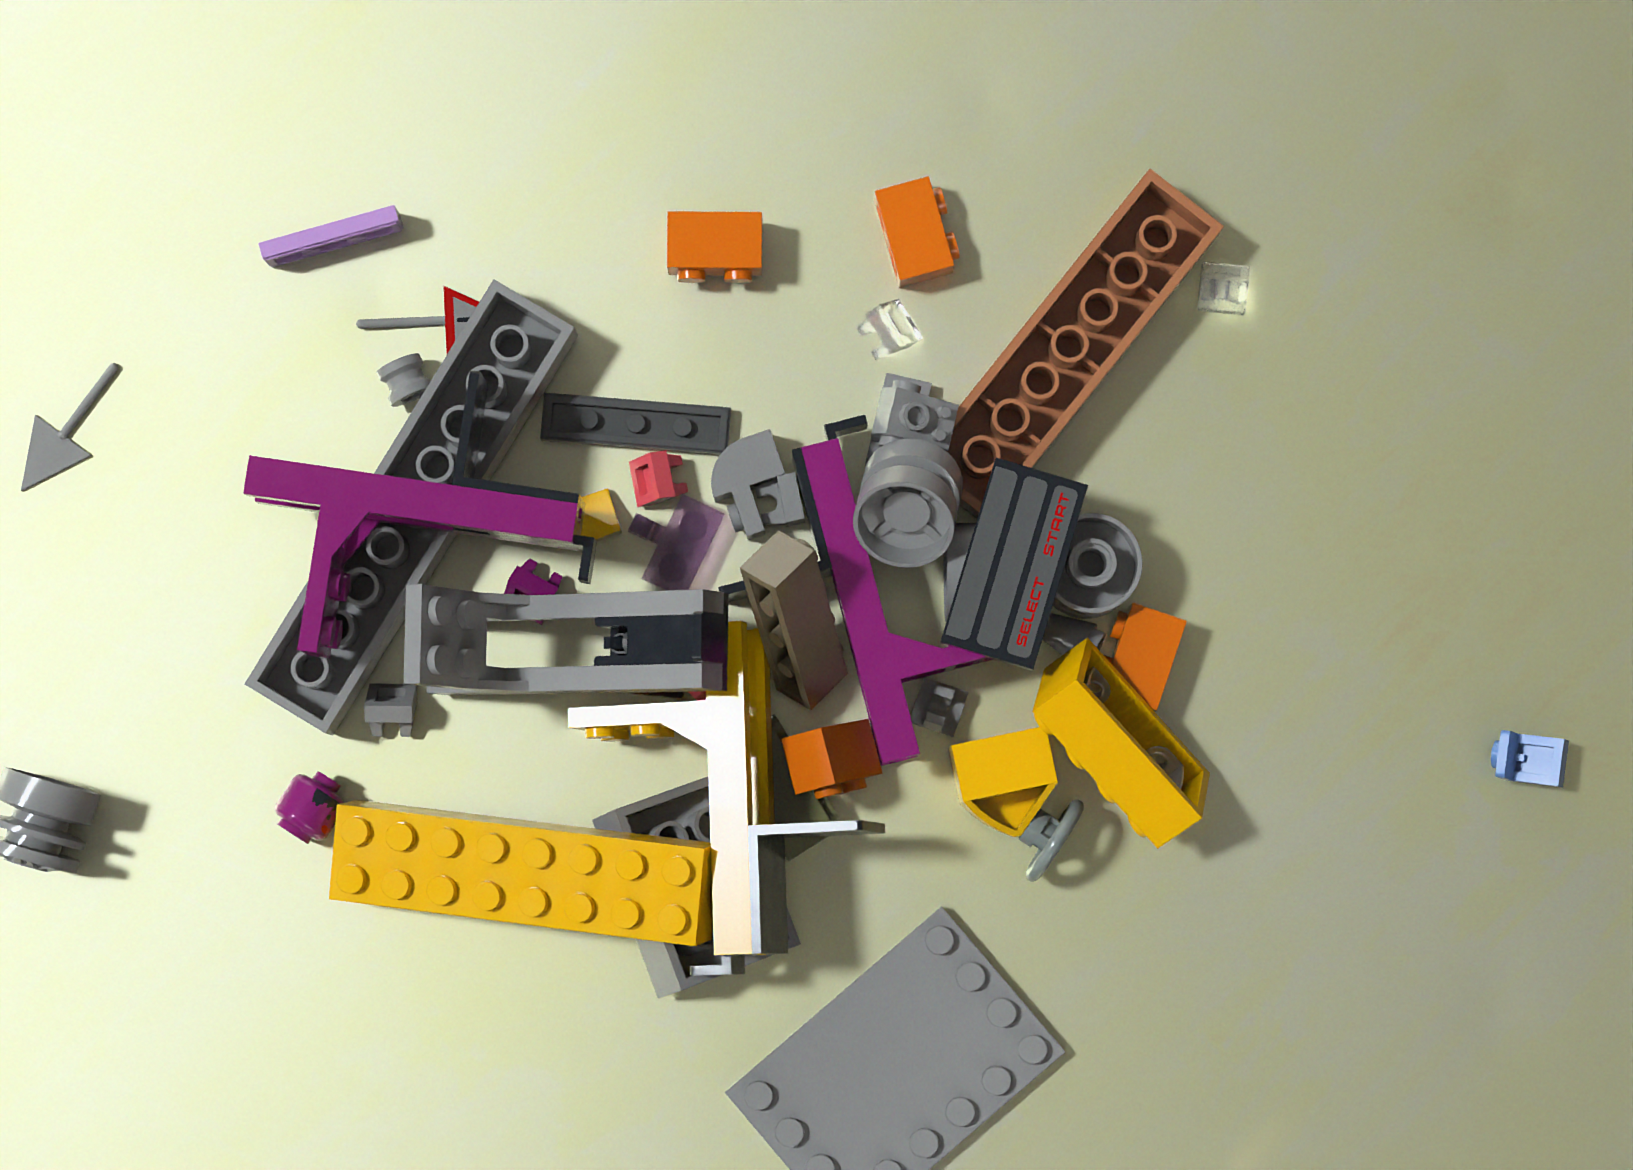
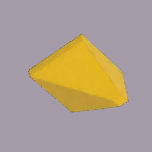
[581,488,622,541]

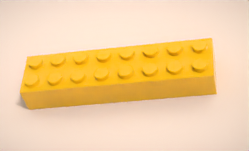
[329,800,713,946]

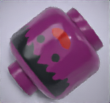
[274,771,345,844]

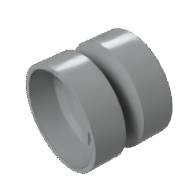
[853,439,963,568]
[1053,513,1142,619]

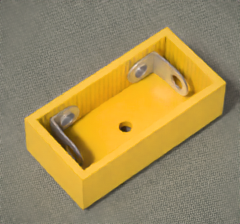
[1032,637,1210,849]

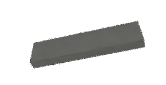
[540,392,731,455]

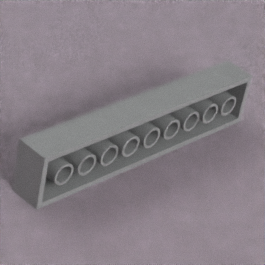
[244,279,578,736]

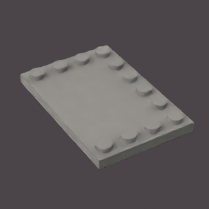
[725,906,1065,1170]

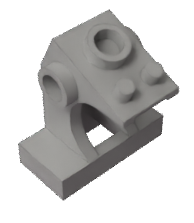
[865,373,959,466]

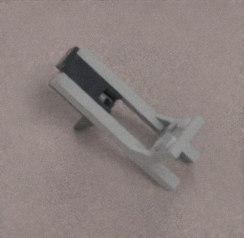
[404,584,729,699]

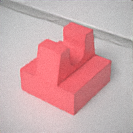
[629,450,688,508]

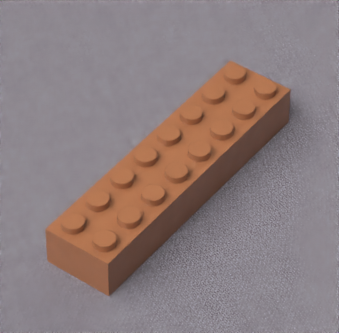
[946,169,1224,518]

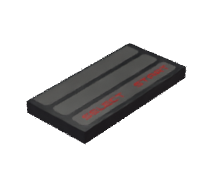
[940,457,1088,671]

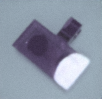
[628,494,725,591]

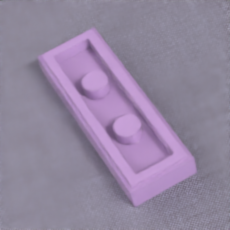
[258,205,404,268]

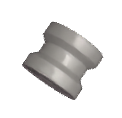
[376,353,431,407]

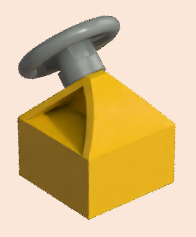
[948,727,1084,882]

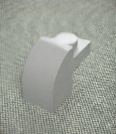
[711,429,785,540]

